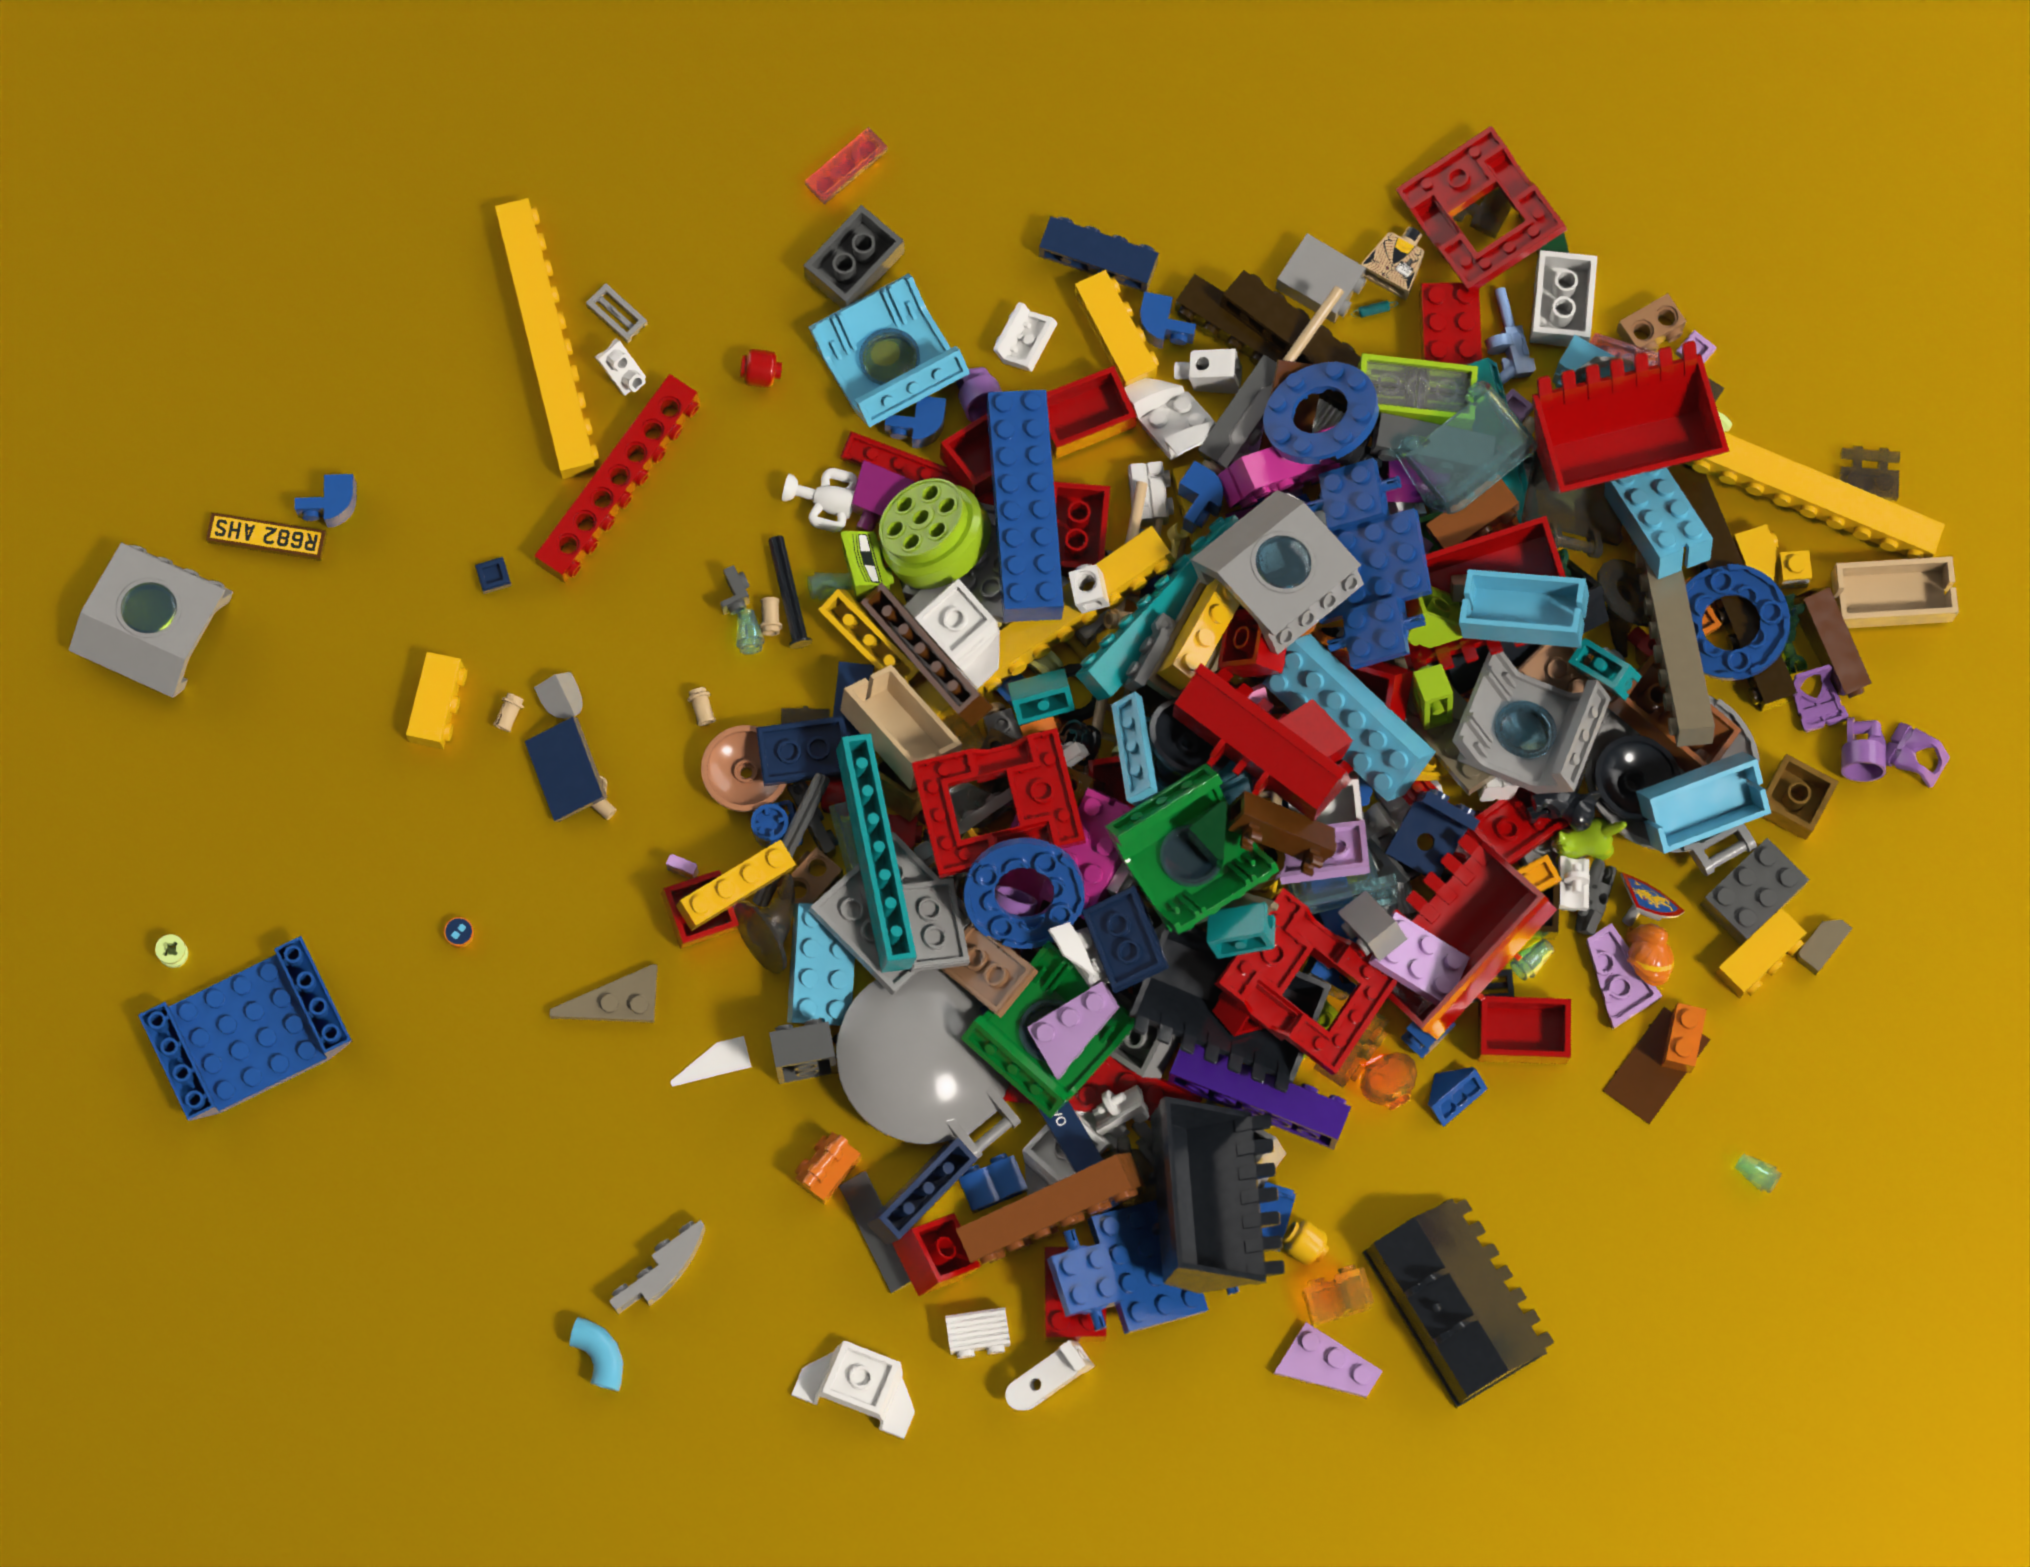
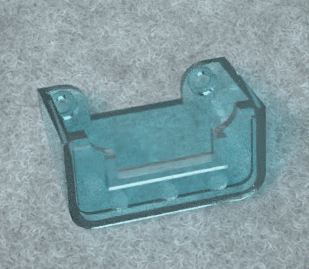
[1394,381,1538,514]

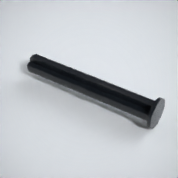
[768,535,812,649]

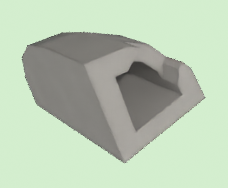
[534,672,583,719]

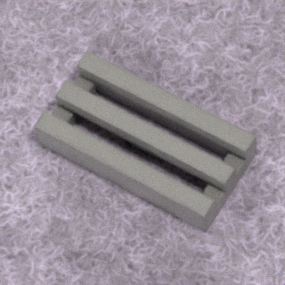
[586,283,648,344]

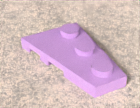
[1586,923,1662,1030]
[1027,981,1119,1079]
[1273,1322,1383,1398]

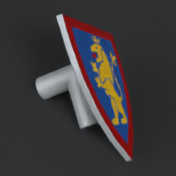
[1620,872,1685,926]

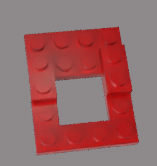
[1396,126,1567,294]
[911,728,1086,878]
[1401,781,1568,865]
[1215,888,1398,1075]

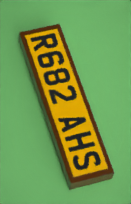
[206,513,327,561]

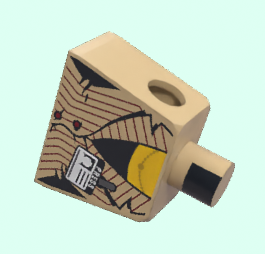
[1361,227,1425,301]

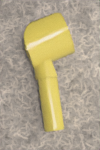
[1167,523,1189,560]

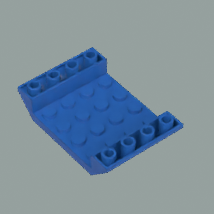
[138,936,352,1121]

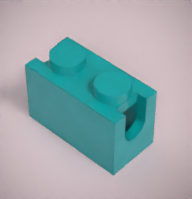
[1568,638,1642,701]
[1008,668,1075,725]
[1207,902,1276,959]

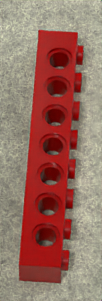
[534,374,700,583]

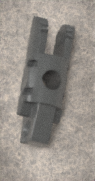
[1575,858,1617,935]

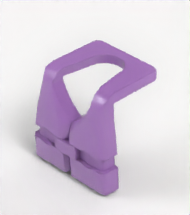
[1793,665,1849,733]
[1886,722,1950,788]

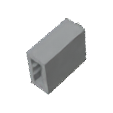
[1276,233,1367,323]

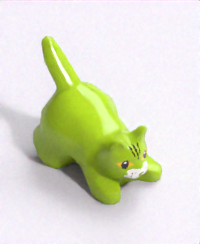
[1550,817,1627,864]

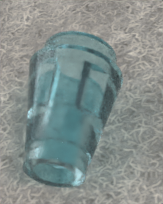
[807,572,852,601]
[736,609,765,655]
[1510,939,1554,980]
[1735,1153,1782,1193]

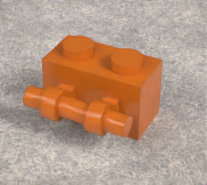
[795,1132,862,1205]

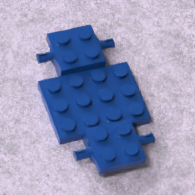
[1305,458,1432,669]
[1047,1200,1240,1334]

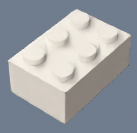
[1529,250,1597,347]

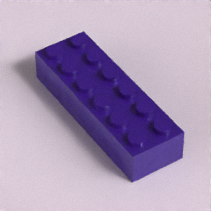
[1168,1044,1351,1150]

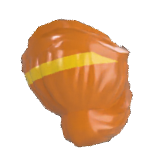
[1626,923,1674,986]

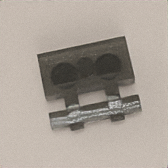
[1452,187,1513,239]
[1839,446,1900,501]

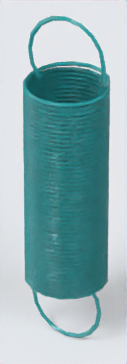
[1351,300,1398,318]

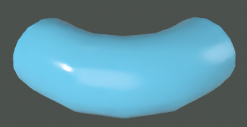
[569,1317,624,1392]

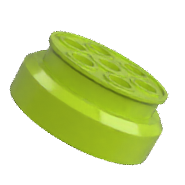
[879,478,991,589]

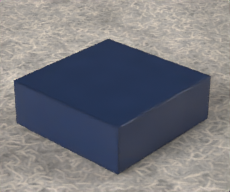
[475,557,512,594]

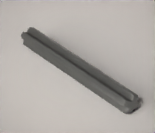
[753,773,830,908]

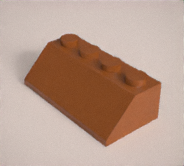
[1608,655,1742,773]

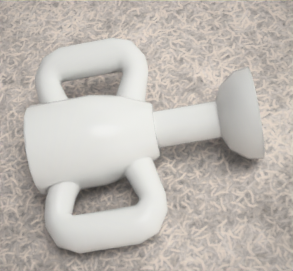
[782,468,858,532]

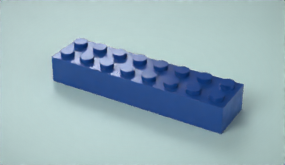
[986,390,1064,622]

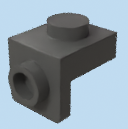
[720,565,750,615]

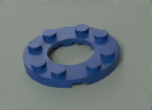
[1263,362,1379,464]
[1686,564,1790,681]
[964,838,1085,949]

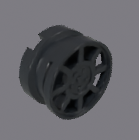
[1059,719,1101,766]

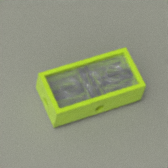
[1357,353,1478,431]

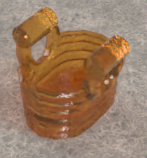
[1359,1052,1417,1111]

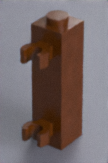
[1228,790,1337,877]

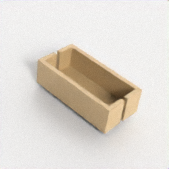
[1831,556,1959,628]
[840,665,962,790]

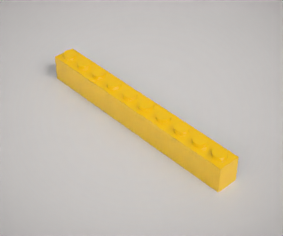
[495,198,600,479]
[1685,432,1945,559]
[915,525,1176,725]

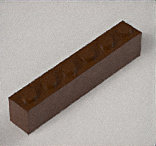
[861,582,994,727]

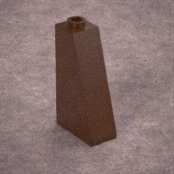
[1787,587,1872,698]

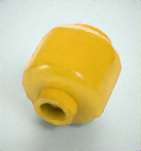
[1282,1220,1329,1265]

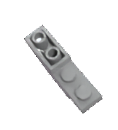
[609,1220,706,1314]

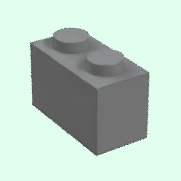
[1338,890,1407,961]

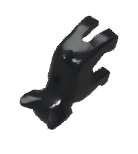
[1520,787,1601,832]

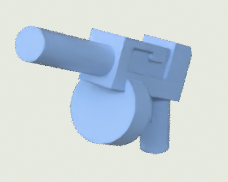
[1485,287,1536,384]

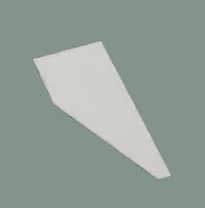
[671,1036,751,1087]

